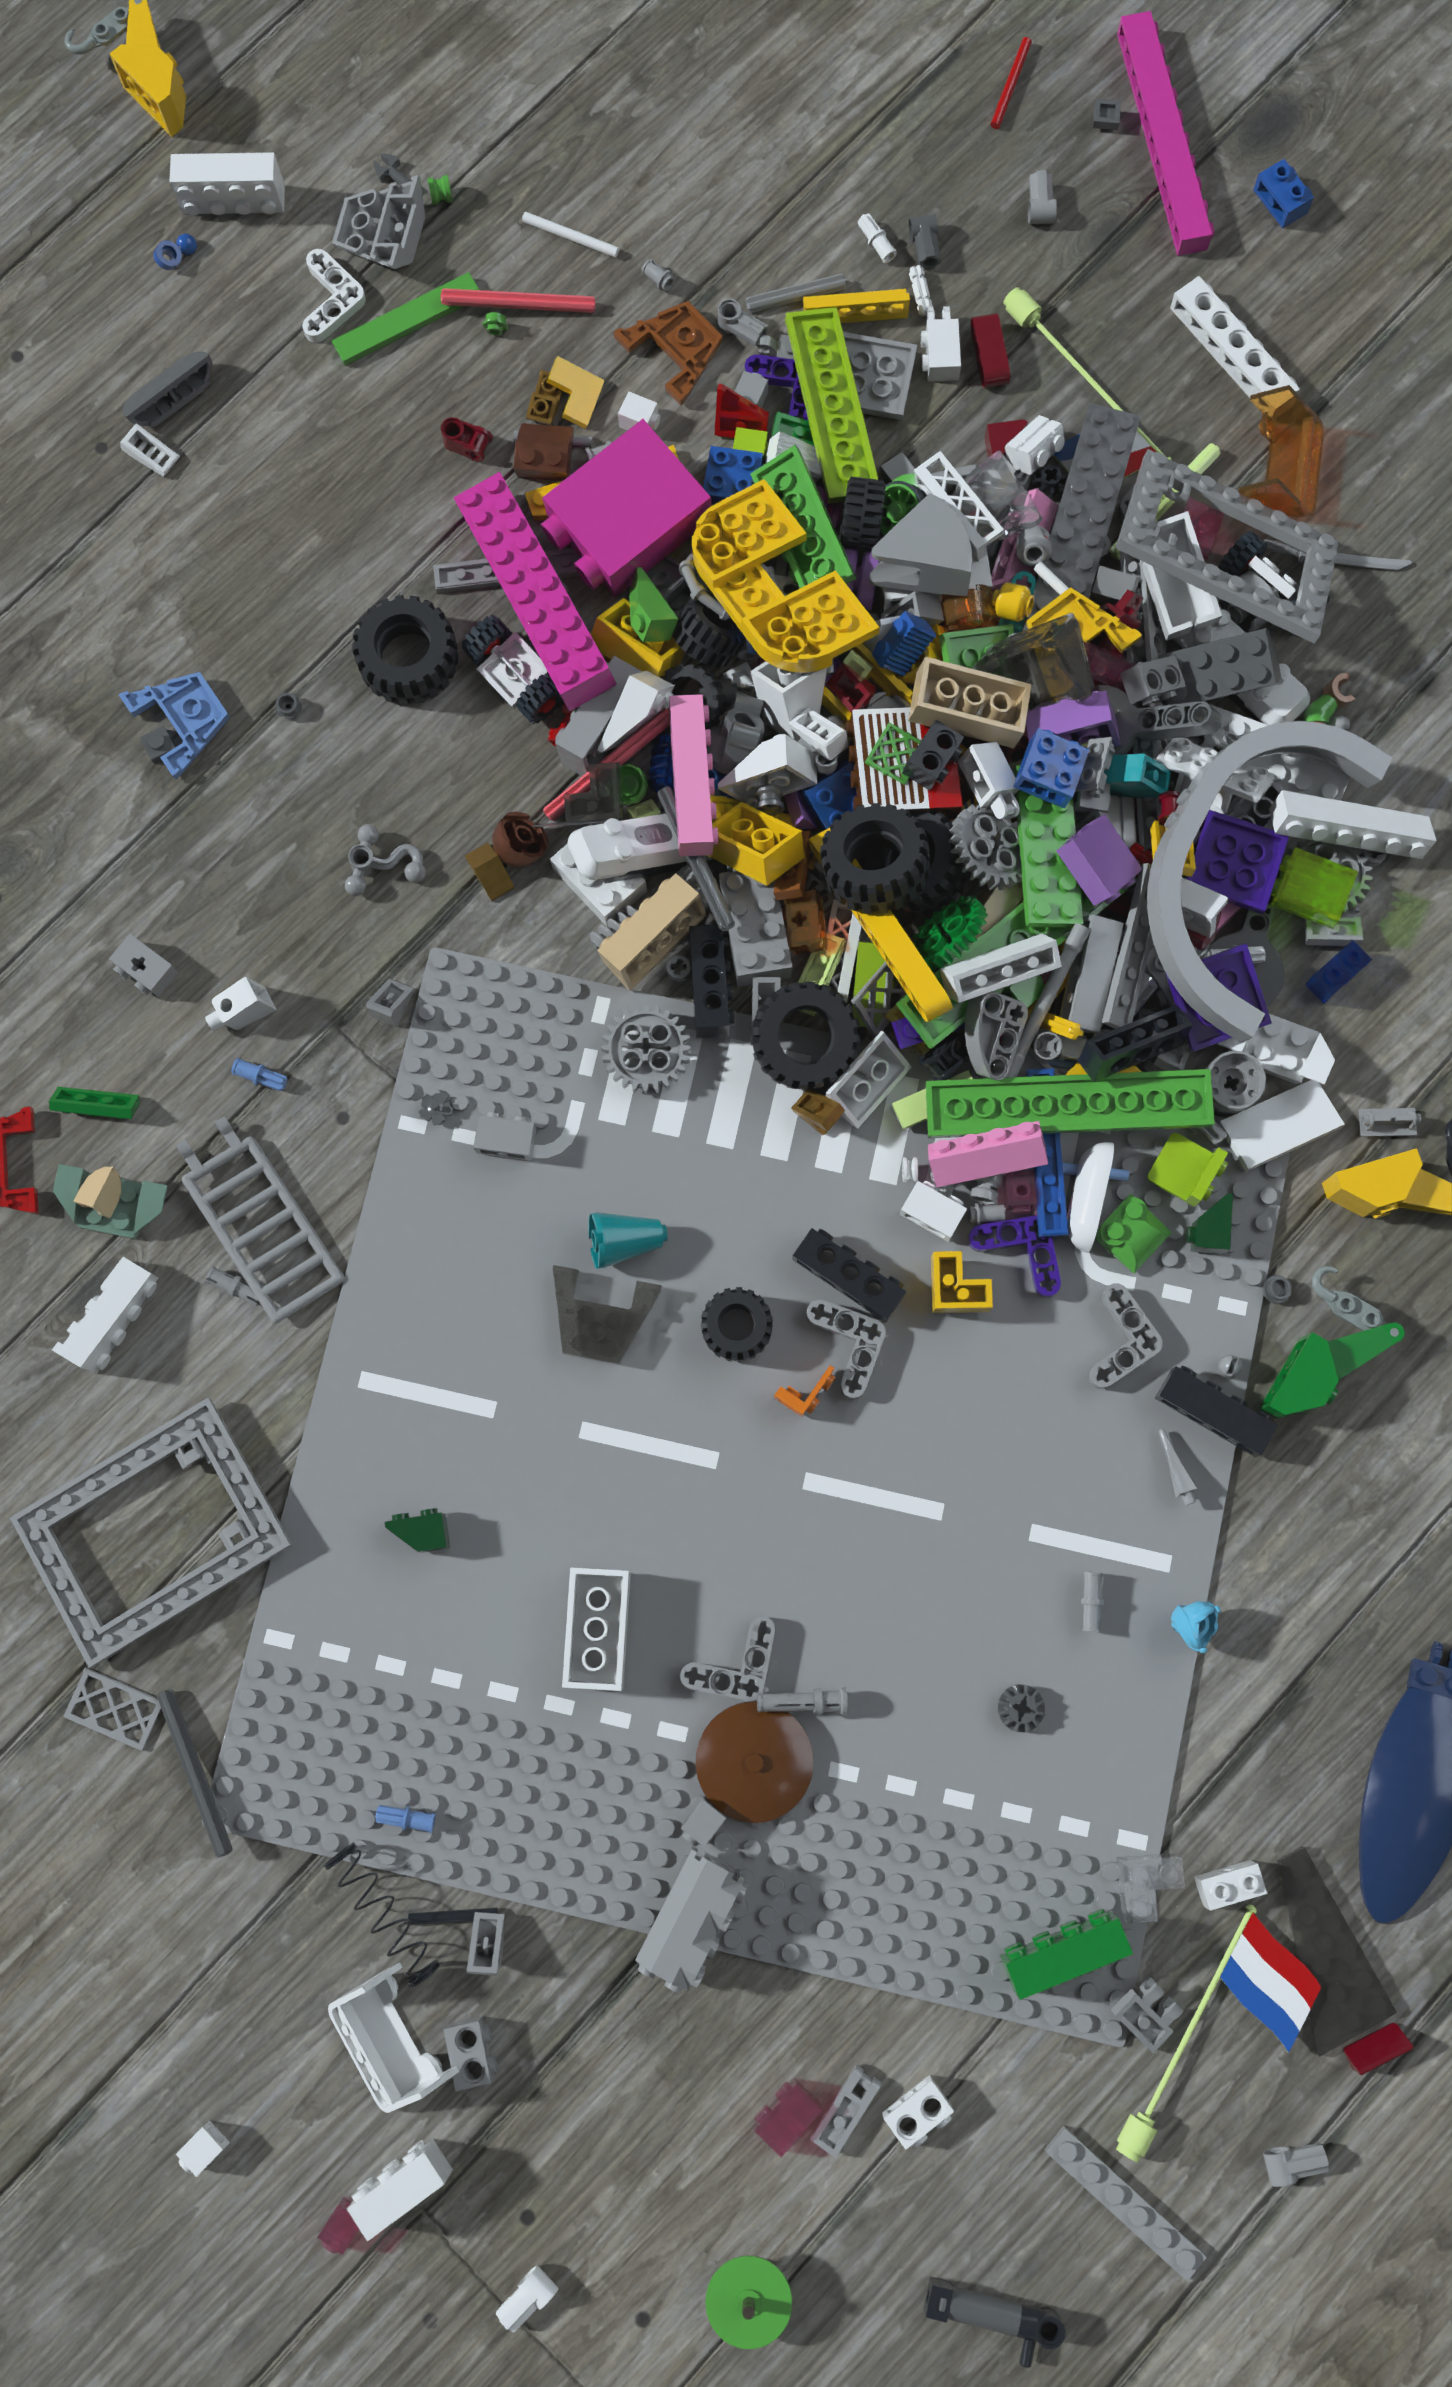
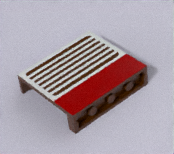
[845,707,963,819]

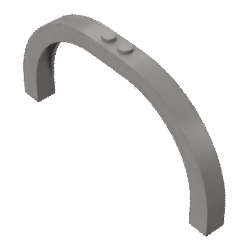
[1147,721,1393,1042]

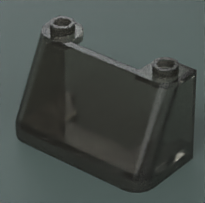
[971,613,1094,711]

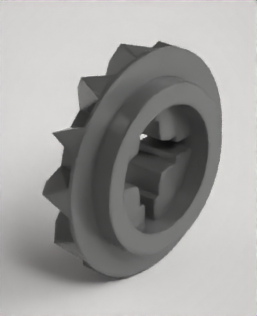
[998,1684,1045,1732]

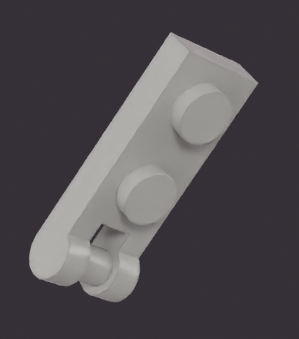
[810,2064,882,2158]

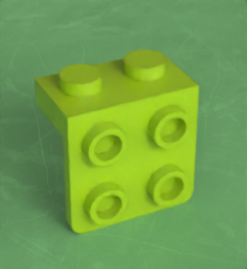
[1147,1133,1228,1207]

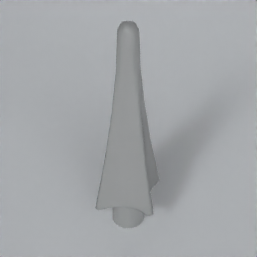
[1159,1429,1197,1506]

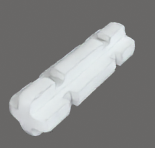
[909,265,933,316]

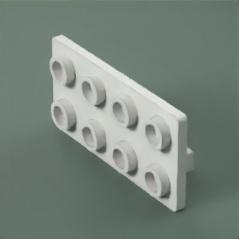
[1156,738,1275,814]

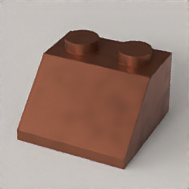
[513,423,574,481]

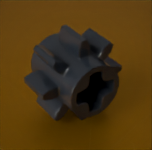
[1033,463,1067,499]

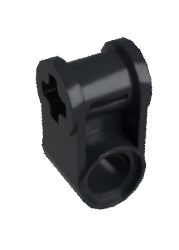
[919,1032,969,1081]

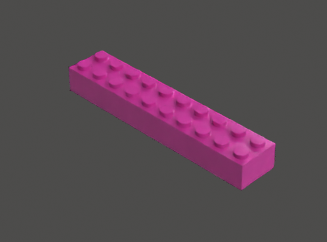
[453,472,617,711]

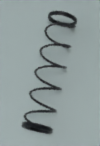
[324,1842,441,1988]

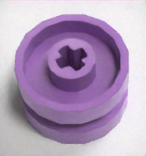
[843,546,879,612]

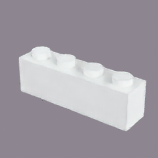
[940,934,1062,1003]

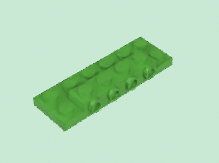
[750,445,857,588]

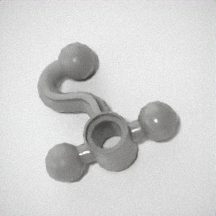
[345,824,426,896]

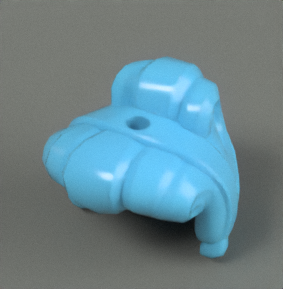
[1170,1601,1221,1653]

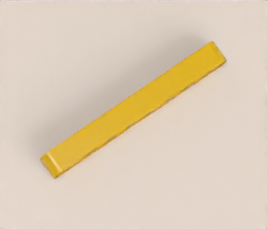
[808,828,953,1023]

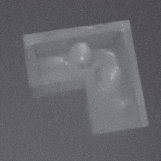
[1116,1853,1185,1924]

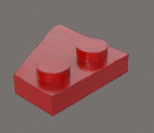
[714,384,769,438]

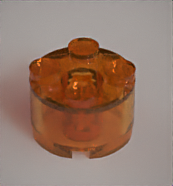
[941,584,998,633]

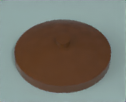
[696,1701,813,1823]

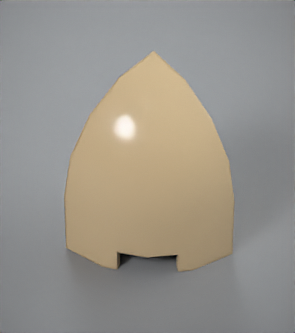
[73,1167,122,1218]

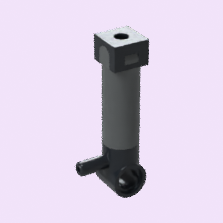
[924,2276,1066,2368]

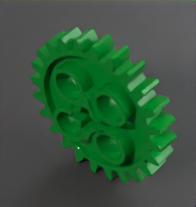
[912,895,988,972]

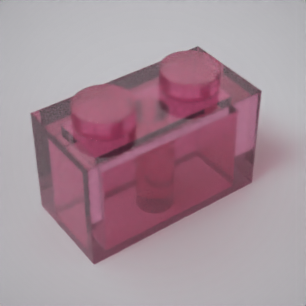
[754,2078,823,2158]

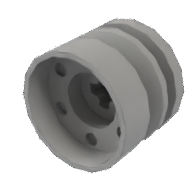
[1204,1050,1266,1116]

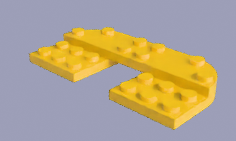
[692,479,879,673]

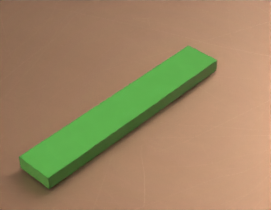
[332,272,479,366]

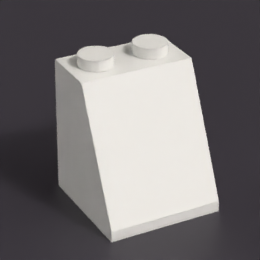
[750,662,827,742]

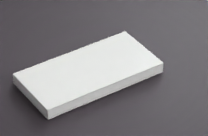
[1218,1080,1345,1172]

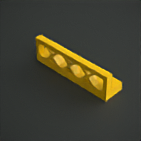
[803,289,910,323]

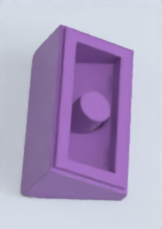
[784,790,818,830]

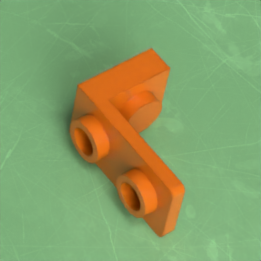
[774,1365,836,1417]

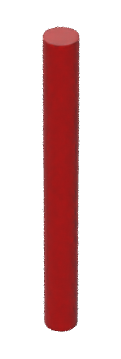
[990,37,1032,129]

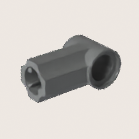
[909,214,941,270]

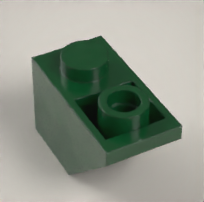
[384,1508,450,1553]

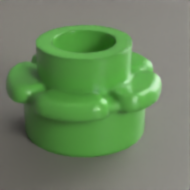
[482,312,508,336]

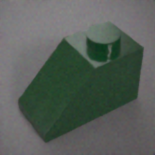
[1187,1193,1233,1254]

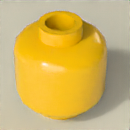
[992,582,1034,622]

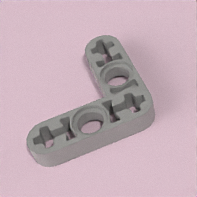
[1089,1283,1163,1389]
[806,1299,886,1399]
[680,1616,775,1701]

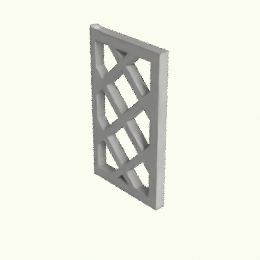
[851,962,907,1037]
[63,1668,162,1751]

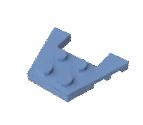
[119,672,230,780]

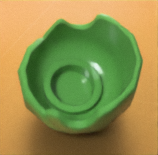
[607,764,649,806]

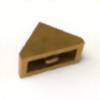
[465,843,515,902]

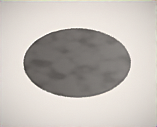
[532,819,619,827]

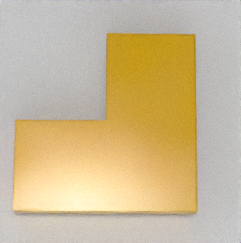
[547,356,605,429]

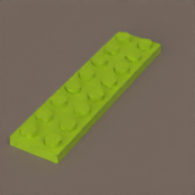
[785,307,878,504]

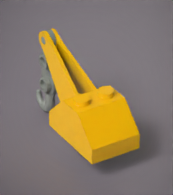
[65,0,186,137]

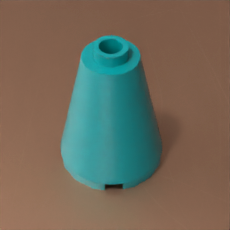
[588,1212,668,1269]

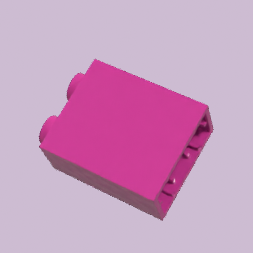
[540,419,712,598]

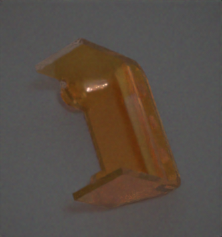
[1238,385,1324,518]

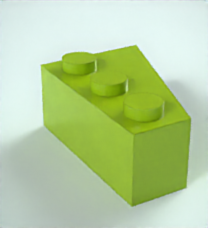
[852,941,894,1027]

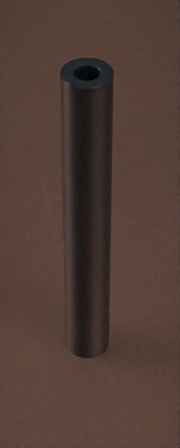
[408,1908,498,1926]

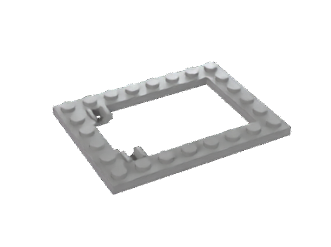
[1116,449,1339,644]
[10,1397,293,1668]

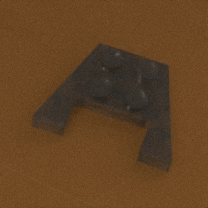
[553,1265,662,1365]

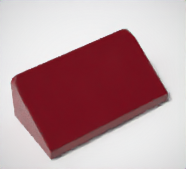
[1343,2022,1414,2075]

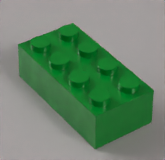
[999,1909,1133,2000]

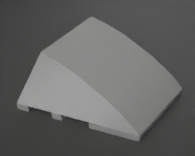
[332,175,425,269]

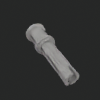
[757,1688,848,1715]

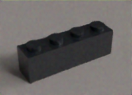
[1155,1366,1278,1457]

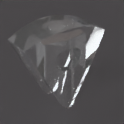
[952,450,1043,543]

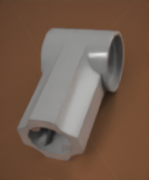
[1028,170,1057,224]
[718,299,768,347]
[1263,2143,1329,2187]

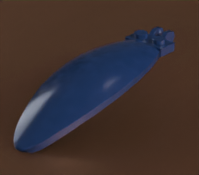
[1359,1641,1452,1924]

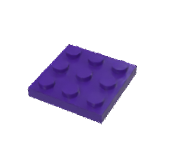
[1186,810,1289,914]
[1165,944,1272,1051]

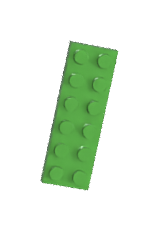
[1013,766,1083,928]

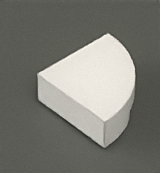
[723,662,755,691]

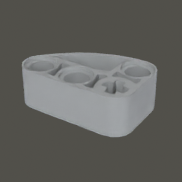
[965,992,1028,1080]

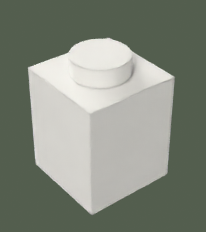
[618,392,661,430]
[176,2121,230,2177]

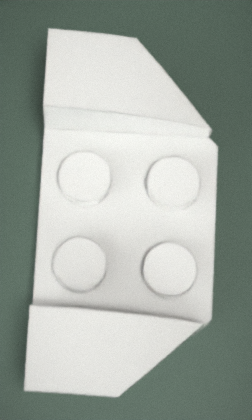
[1218,1014,1335,1085]

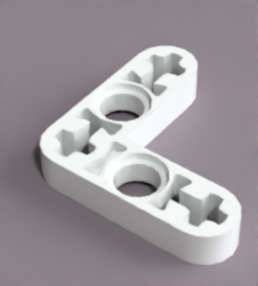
[302,249,366,343]

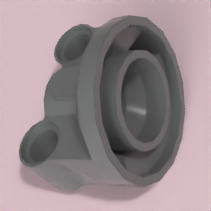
[706,692,764,775]

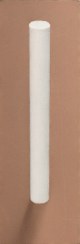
[522,212,619,258]

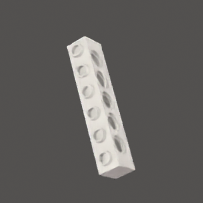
[1170,276,1300,420]

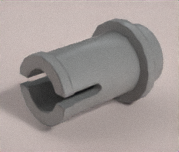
[642,259,675,291]
[969,1203,1005,1225]

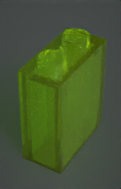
[1270,847,1359,929]

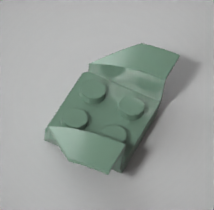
[53,1164,168,1240]

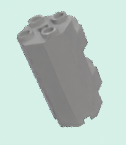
[635,1847,748,1994]

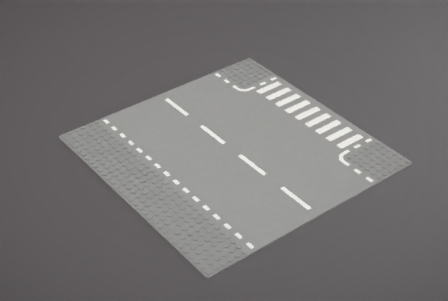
[202,947,1290,2047]

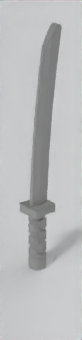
[1264,539,1412,571]

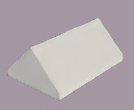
[826,1031,912,1129]

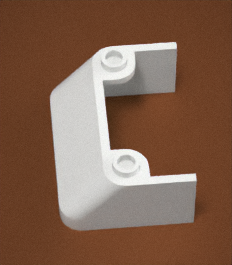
[328,1962,459,2113]

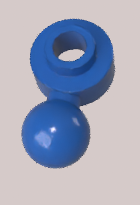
[154,233,197,270]

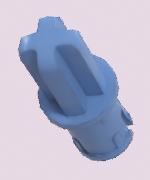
[231,1058,288,1091]
[375,1805,436,1833]

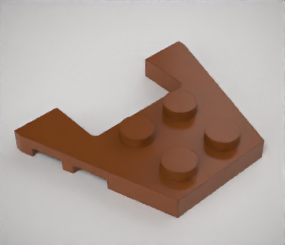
[614,301,723,406]

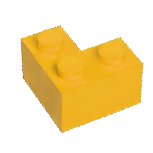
[931,1251,993,1313]

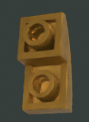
[526,370,564,426]

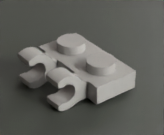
[1111,1976,1183,2053]

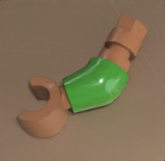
[1303,673,1355,725]

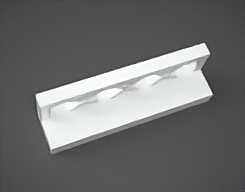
[914,451,1004,561]
[827,899,862,1003]

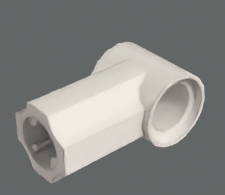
[496,2265,559,2333]

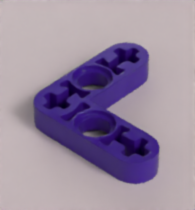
[745,354,808,421]
[968,1216,1061,1298]

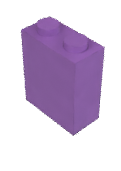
[1056,814,1142,906]

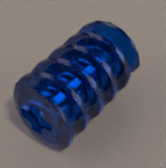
[648,734,675,793]

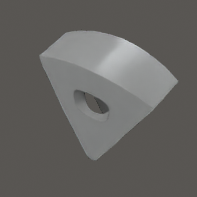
[869,493,972,596]

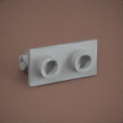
[1075,737,1115,798]
[1359,1108,1421,1137]

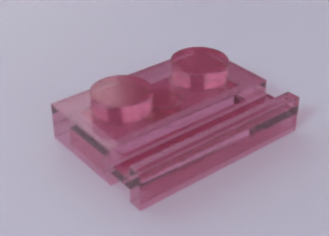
[1184,497,1224,560]

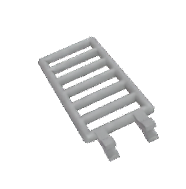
[176,1116,345,1323]

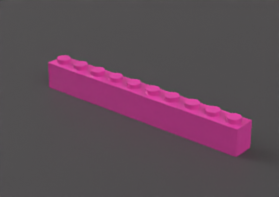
[1117,11,1214,256]

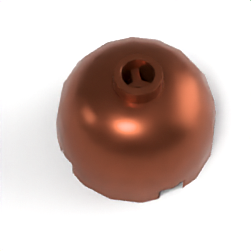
[492,811,549,868]

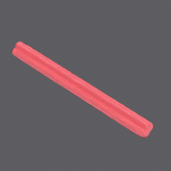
[441,288,595,313]
[543,708,670,821]

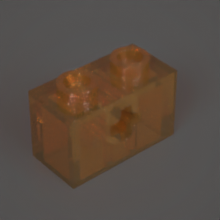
[781,889,828,955]

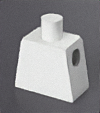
[205,977,277,1031]

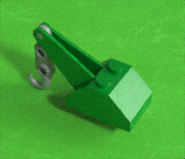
[1258,1266,1405,1420]

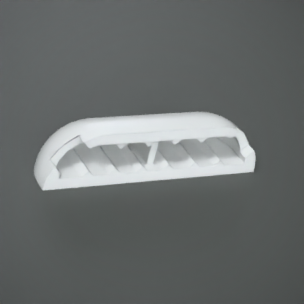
[1067,1142,1114,1253]

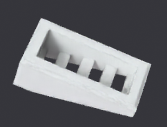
[120,423,180,477]
[789,707,848,761]

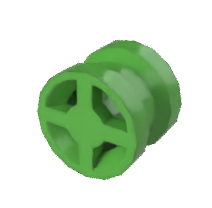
[427,174,453,205]

